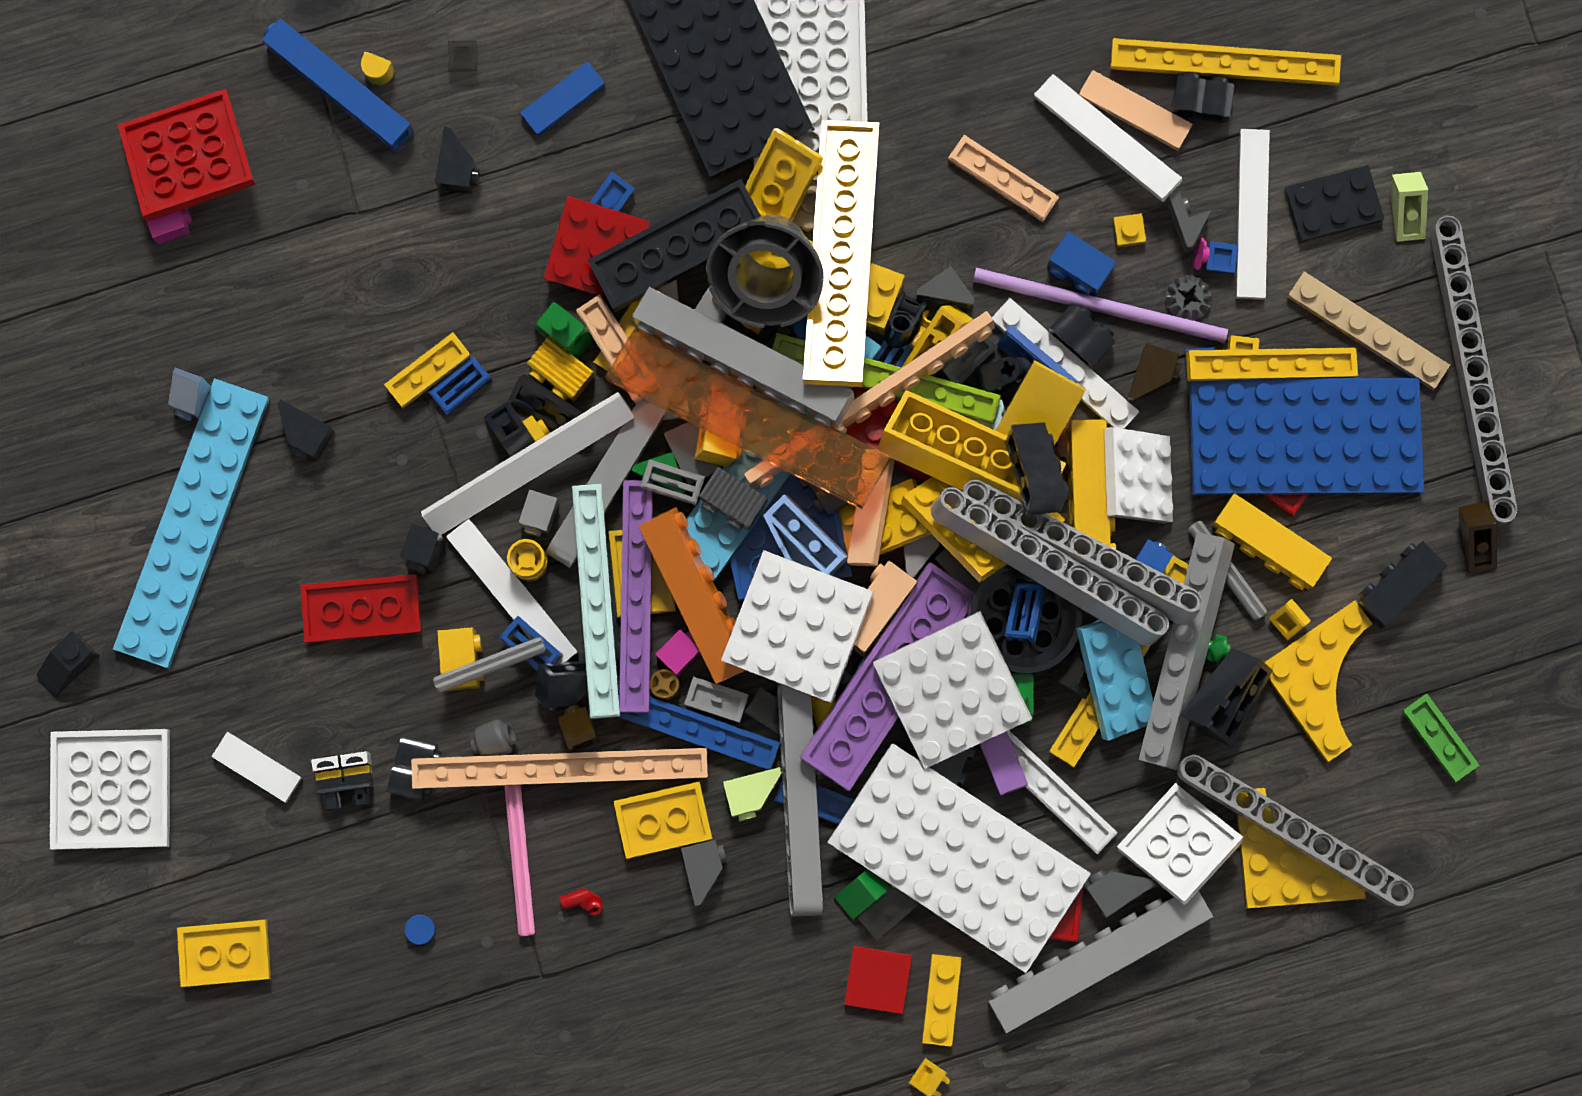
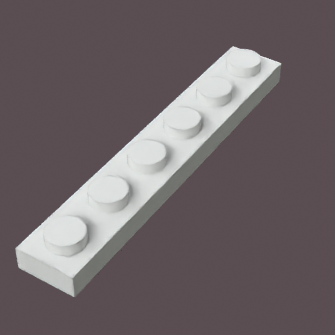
[992,298,1140,429]

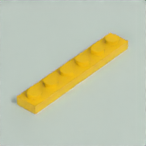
[1186,348,1358,381]

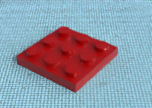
[543,196,650,299]

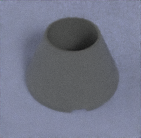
[706,215,824,328]

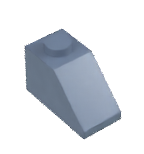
[168,368,211,421]

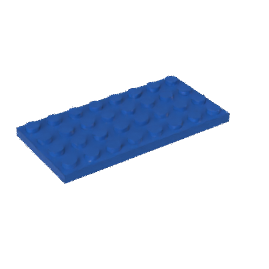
[1189,378,1424,495]

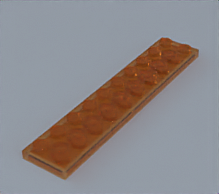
[605,328,890,509]

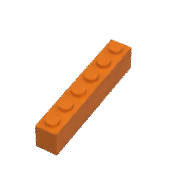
[639,507,745,684]

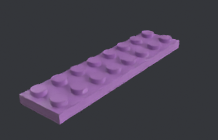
[799,562,973,791]

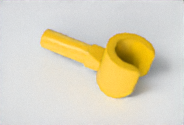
[909,310,931,349]

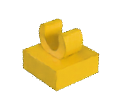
[909,1058,950,1096]

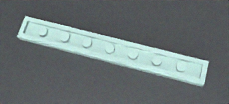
[572,484,620,719]

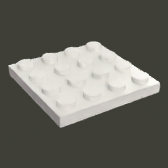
[721,551,874,703]
[873,611,1032,769]
[50,729,170,850]

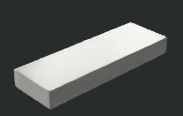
[212,732,302,803]

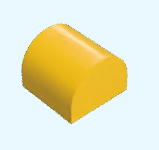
[361,52,395,85]
[1268,599,1311,640]

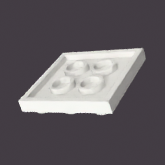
[1104,427,1173,523]
[1117,783,1244,905]

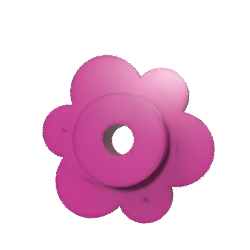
[1193,237,1210,270]

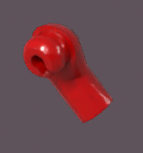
[560,889,603,916]

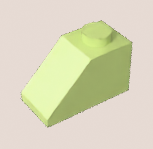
[1391,172,1428,241]
[723,767,782,821]

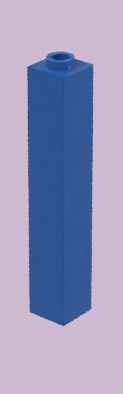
[262,18,414,153]

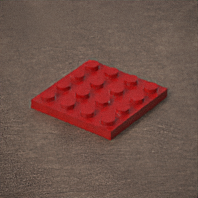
[118,89,255,222]

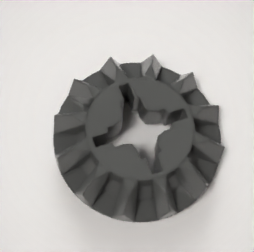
[1166,275,1212,321]

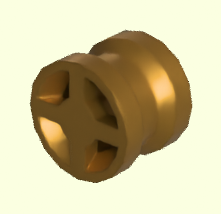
[650,669,680,700]

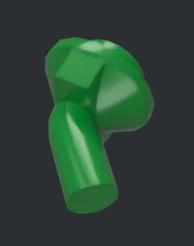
[1206,634,1230,664]

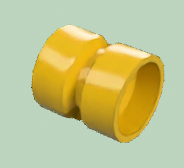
[507,539,548,582]

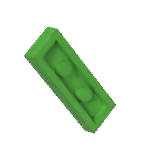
[1402,694,1479,783]

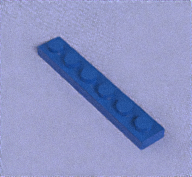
[617,685,780,770]

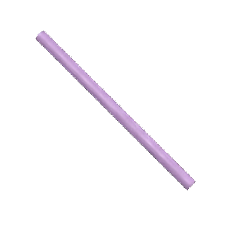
[973,268,1228,343]

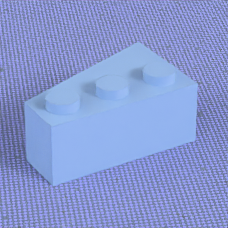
[763,495,848,576]

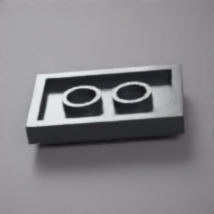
[1284,165,1385,243]

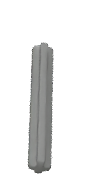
[1188,521,1267,621]
[433,637,545,692]

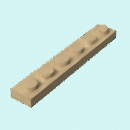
[1287,272,1450,391]

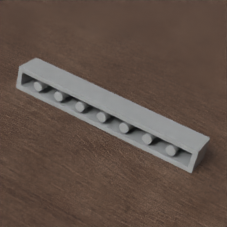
[632,287,855,429]
[1139,532,1235,770]
[987,891,1213,1033]

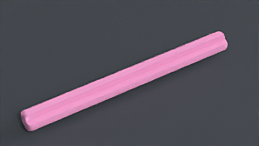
[504,785,535,936]

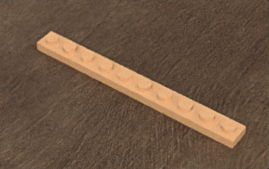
[744,311,995,489]
[411,748,708,789]

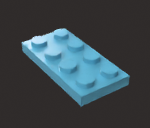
[1076,611,1153,741]

